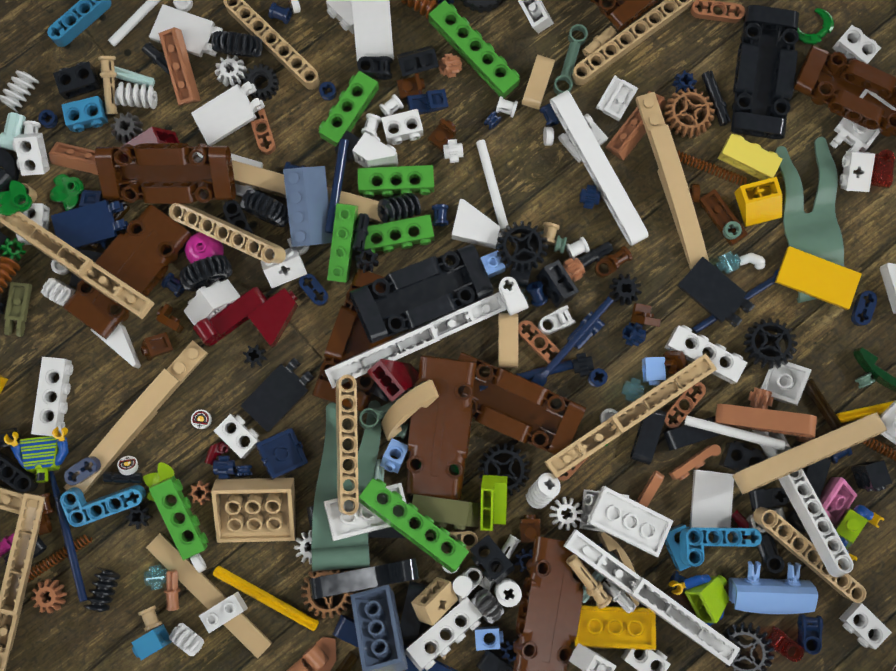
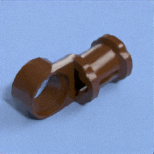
[594,246,633,278]
[38,493,55,535]

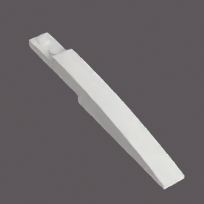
[324,292,507,388]
[564,529,740,666]

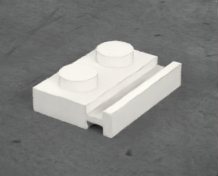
[596,75,638,121]

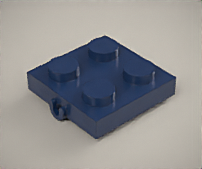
[255,428,308,480]

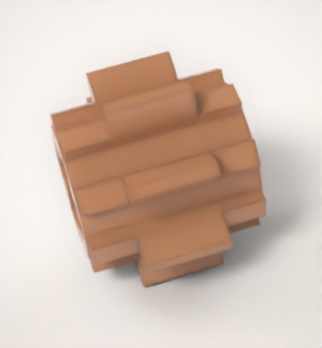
[438,53,462,78]
[563,257,586,282]
[748,387,774,409]
[188,481,212,505]

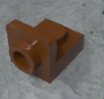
[397,73,425,100]
[428,118,456,151]
[631,303,661,327]
[156,304,184,334]
[140,332,173,361]
[520,514,541,543]

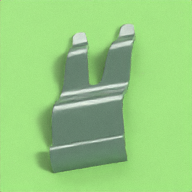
[775,137,844,303]
[311,400,381,571]

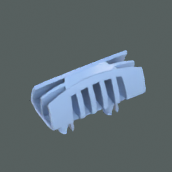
[728,561,818,614]

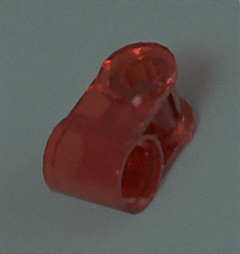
[871,150,895,188]
[767,626,804,662]

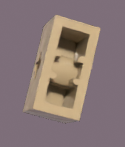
[411,577,458,626]

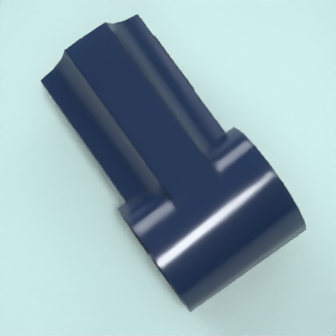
[567,311,605,350]

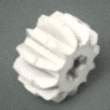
[215,54,247,87]
[41,278,76,306]
[549,497,583,531]
[294,530,312,564]
[169,623,204,656]

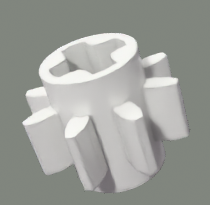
[443,139,463,163]

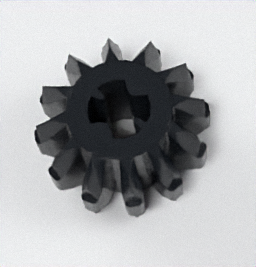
[609,274,642,306]

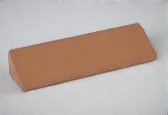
[158,27,201,106]
[605,91,667,161]
[49,142,98,175]

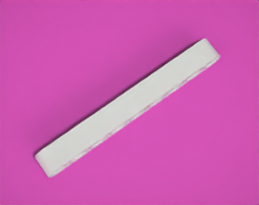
[550,90,649,246]
[752,430,854,577]

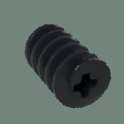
[378,193,421,223]
[83,567,121,612]

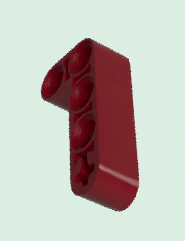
[193,287,267,346]

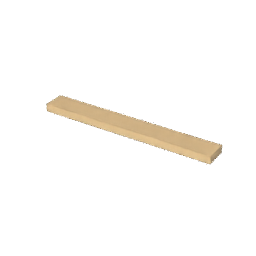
[146,533,272,659]

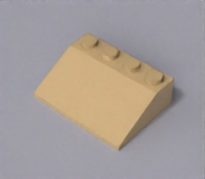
[211,478,296,543]

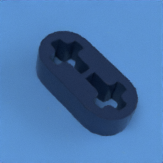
[299,273,329,306]
[851,291,877,326]
[64,456,101,485]

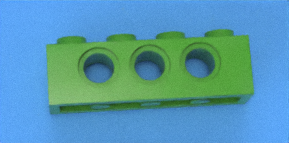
[318,71,379,147]
[358,165,434,198]
[327,203,358,283]
[355,215,435,254]
[149,476,208,560]

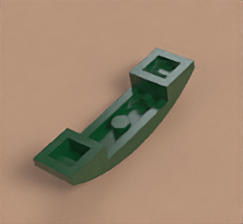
[853,347,896,391]

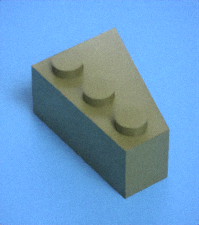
[412,494,481,530]

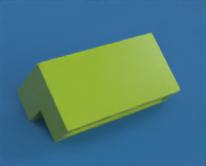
[480,475,508,531]

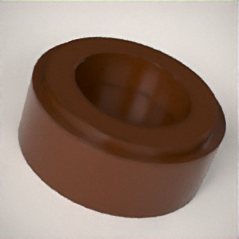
[689,184,700,203]

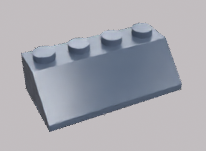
[283,166,333,247]
[350,584,408,671]

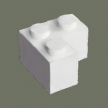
[184,279,241,325]

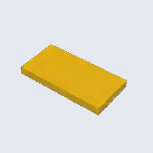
[775,246,862,310]
[575,605,656,650]

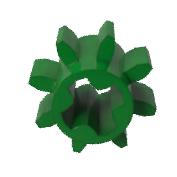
[0,238,26,261]

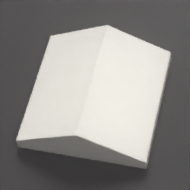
[761,362,812,406]

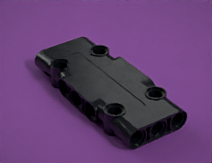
[731,5,799,140]
[349,244,494,343]

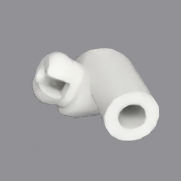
[736,253,766,270]

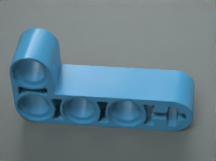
[47,0,112,47]
[60,485,146,527]
[680,527,762,567]

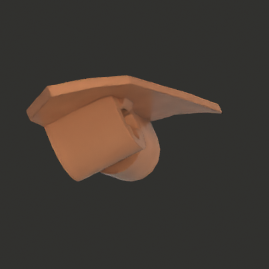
[286,636,336,671]

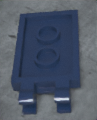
[51,200,128,249]

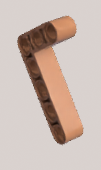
[715,404,817,443]

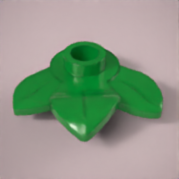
[50,174,84,211]
[0,180,32,216]

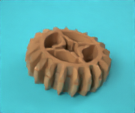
[663,87,715,139]
[301,569,355,619]

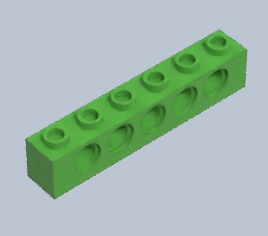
[428,0,520,99]
[359,478,469,573]

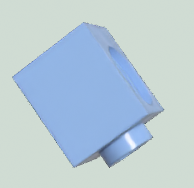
[480,250,506,278]
[642,357,666,386]
[380,438,408,474]
[475,626,504,651]

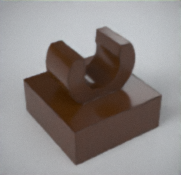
[663,351,688,374]

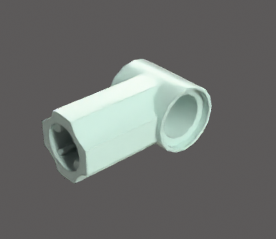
[0,112,26,151]

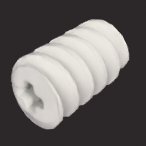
[0,70,39,112]
[115,82,158,109]
[526,473,561,509]
[494,578,522,607]

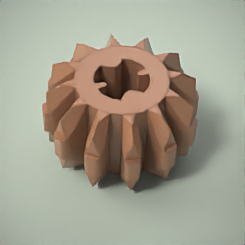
[31,579,68,614]

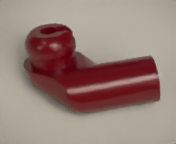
[204,441,229,465]
[731,510,750,539]

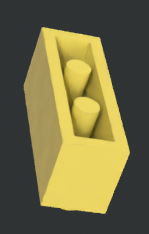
[717,134,783,180]

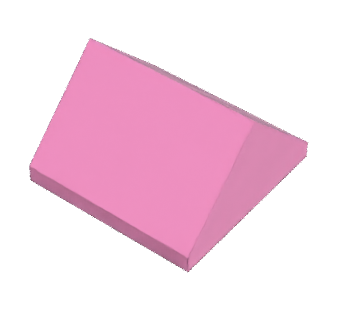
[820,477,857,527]

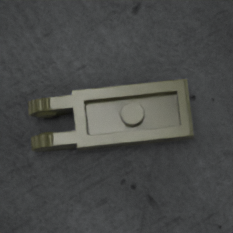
[4,282,32,337]

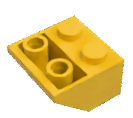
[734,177,782,227]

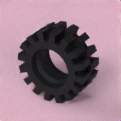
[243,64,279,101]

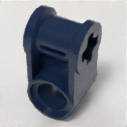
[797,614,823,655]

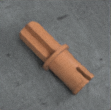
[164,570,180,611]

